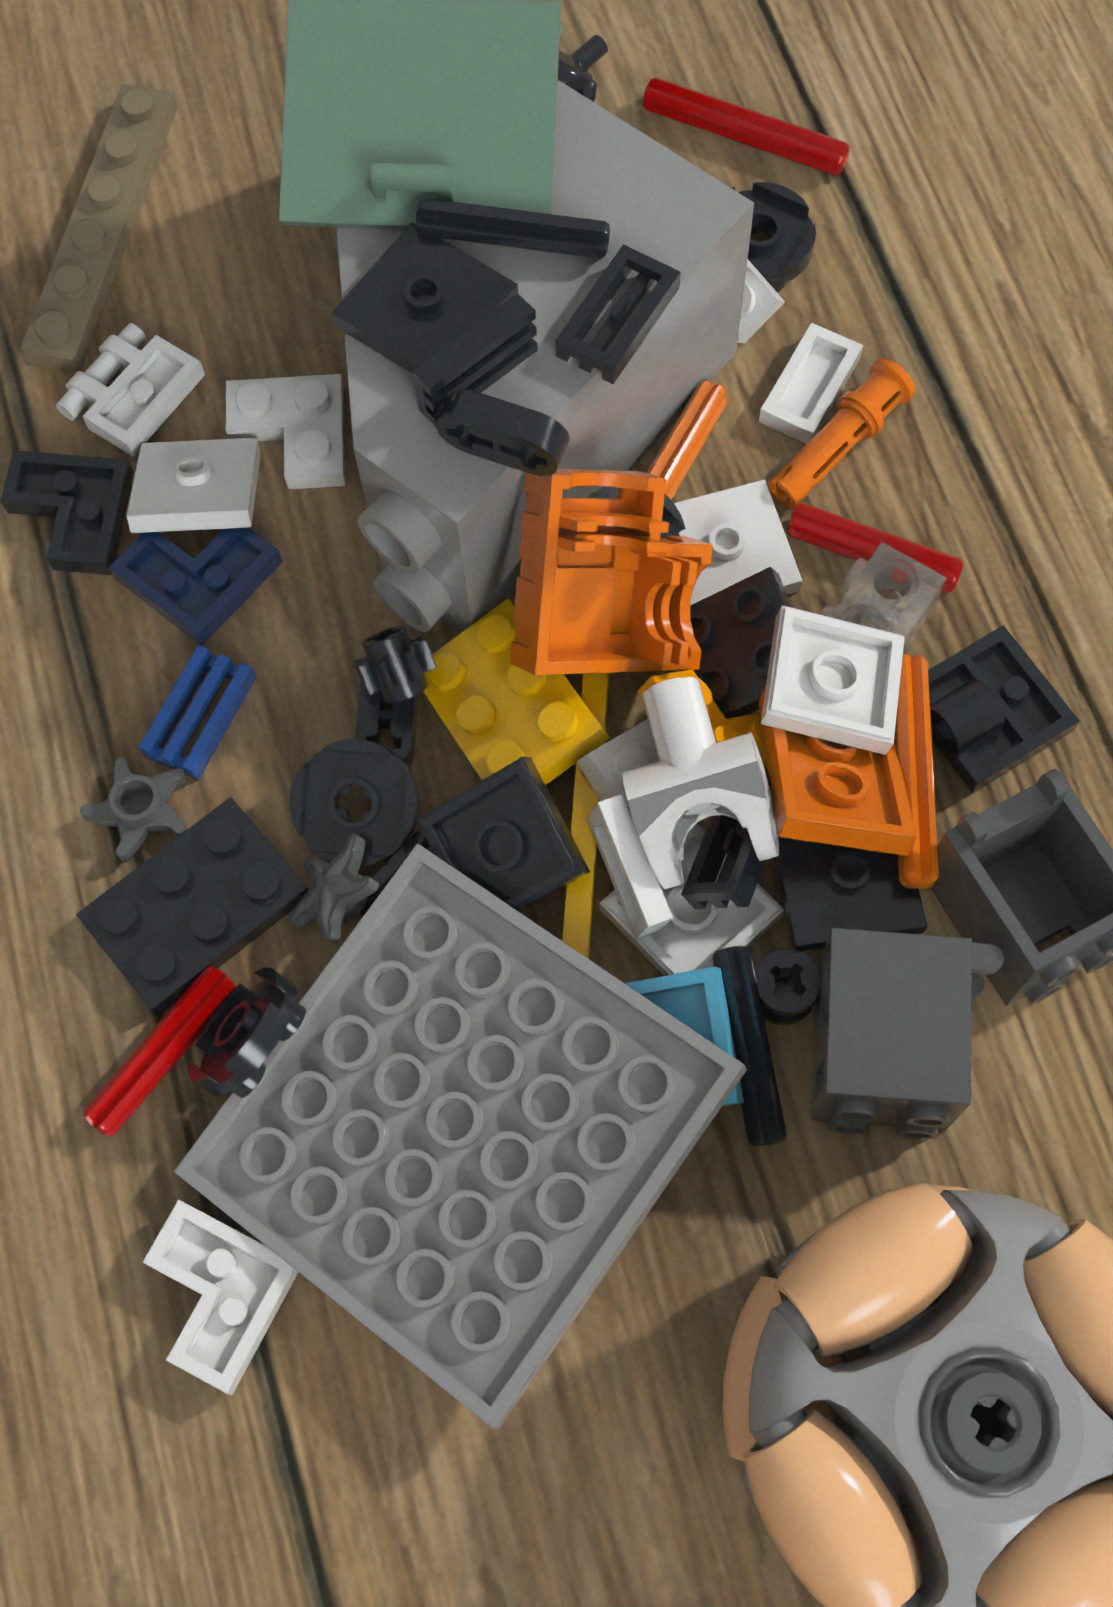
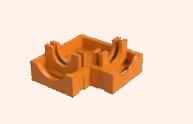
[510,469,713,675]

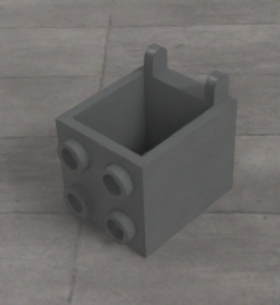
[930,769,1113,1006]
[811,928,1004,1140]

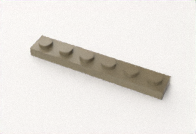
[19,84,178,373]

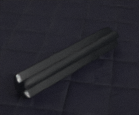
[416,198,610,259]
[712,946,787,1146]

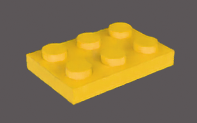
[423,598,610,785]

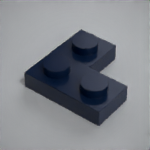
[109,528,283,646]

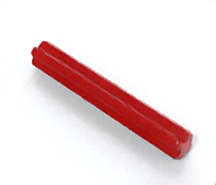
[643,77,850,176]

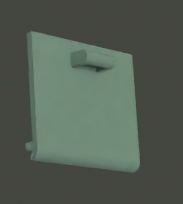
[279,0,563,230]

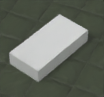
[758,323,863,444]
[587,794,673,939]

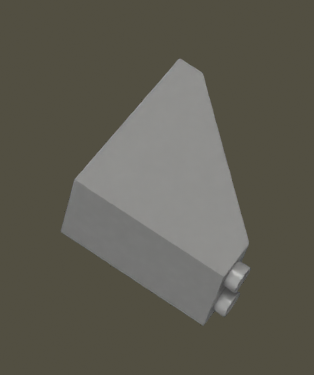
[336,80,754,633]

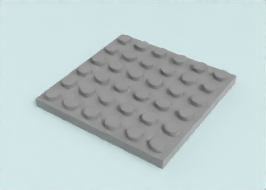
[174,843,747,1429]

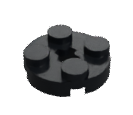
[732,182,816,292]
[289,739,420,867]
[188,967,306,1098]

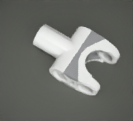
[622,677,779,889]

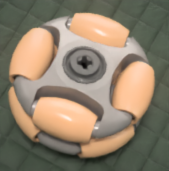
[722,1182,1113,1607]

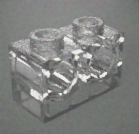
[820,542,946,654]

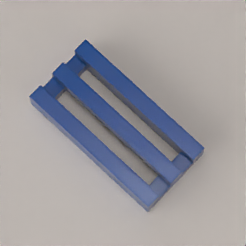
[138,645,256,780]

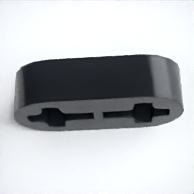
[436,389,570,476]
[355,682,418,766]

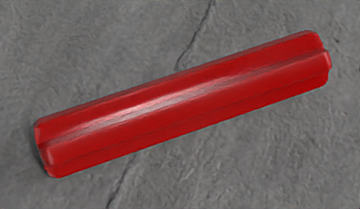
[788,503,963,593]
[83,966,236,1137]

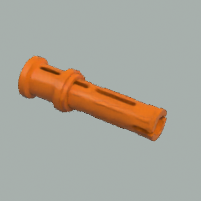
[767,358,916,510]

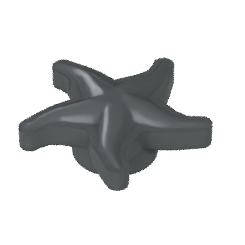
[80,757,187,862]
[288,833,379,943]

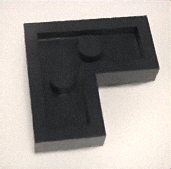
[1,450,134,575]

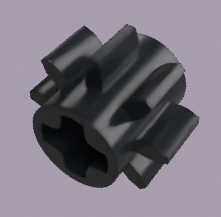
[354,626,437,703]

